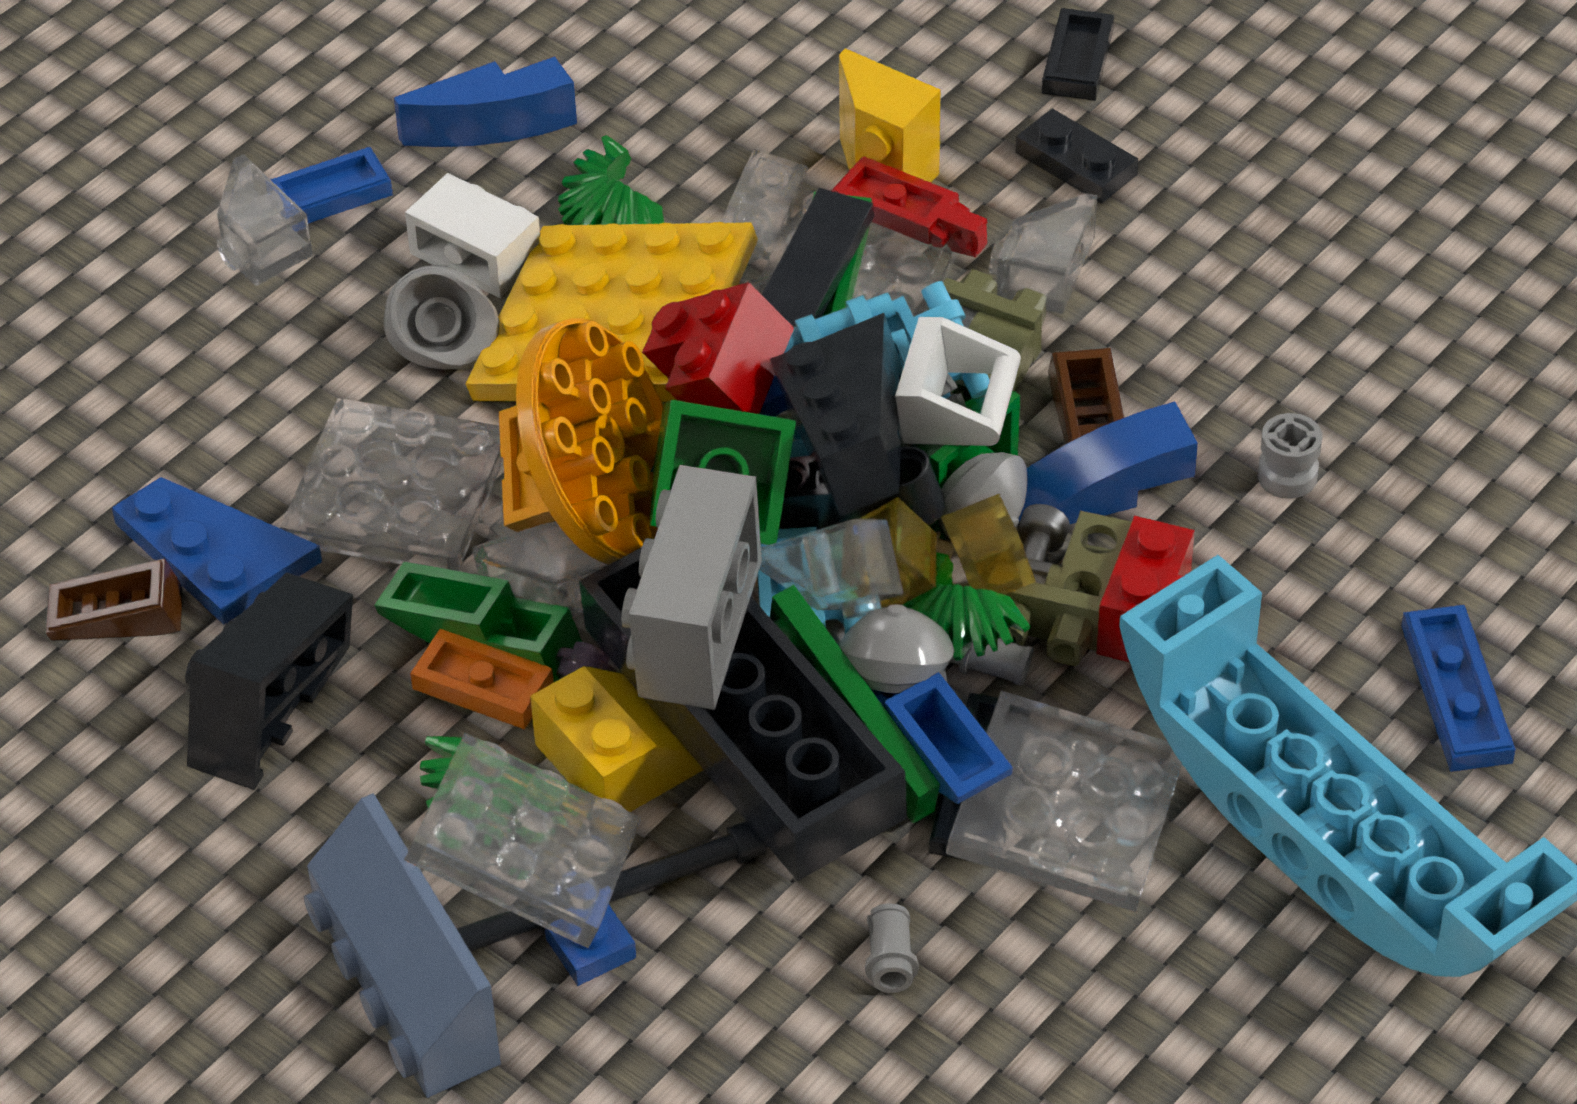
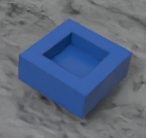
[544,896,636,986]

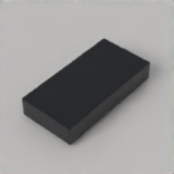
[1042,8,1114,101]

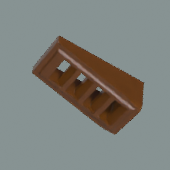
[1048,348,1124,444]
[46,558,183,640]

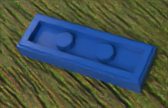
[1401,605,1516,772]

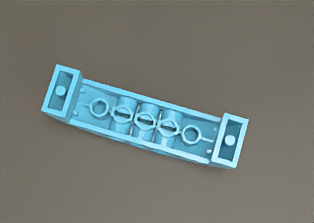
[1119,555,1577,977]

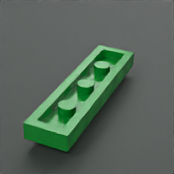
[770,584,940,824]

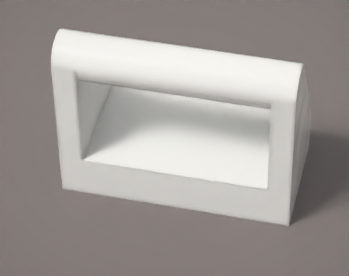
[895,317,1021,446]

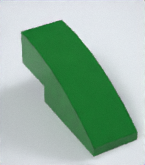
[374,561,582,682]

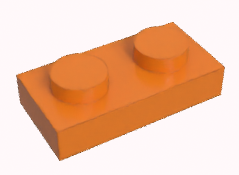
[410,629,554,730]

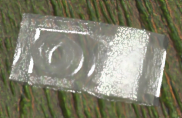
[722,149,808,261]

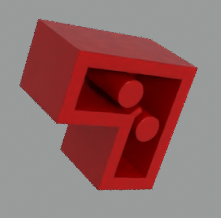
[642,282,794,414]
[1096,515,1195,663]

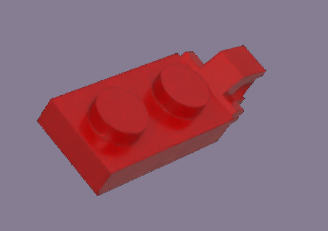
[831,156,988,258]

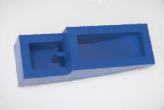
[394,56,577,147]
[1017,401,1198,526]
[871,672,1013,804]

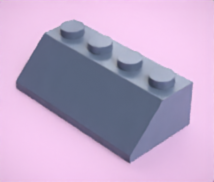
[304,793,501,1098]

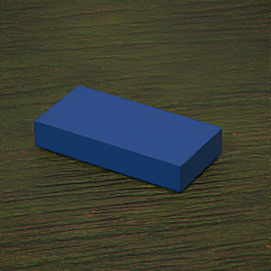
[266,147,393,230]

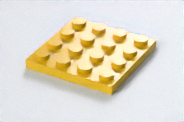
[465,222,758,402]

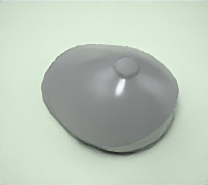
[383,265,500,370]
[938,452,1027,543]
[839,605,954,693]

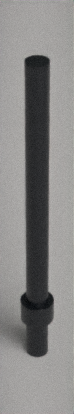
[456,821,768,952]

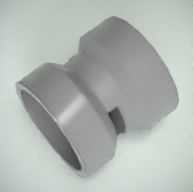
[1257,413,1323,499]

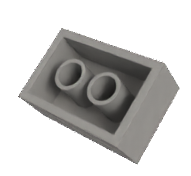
[622,465,762,710]

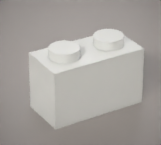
[405,173,540,298]

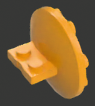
[499,318,663,565]

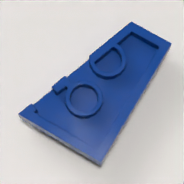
[112,477,322,625]

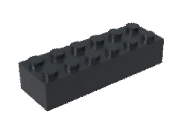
[579,547,907,881]

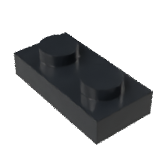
[1015,108,1138,204]

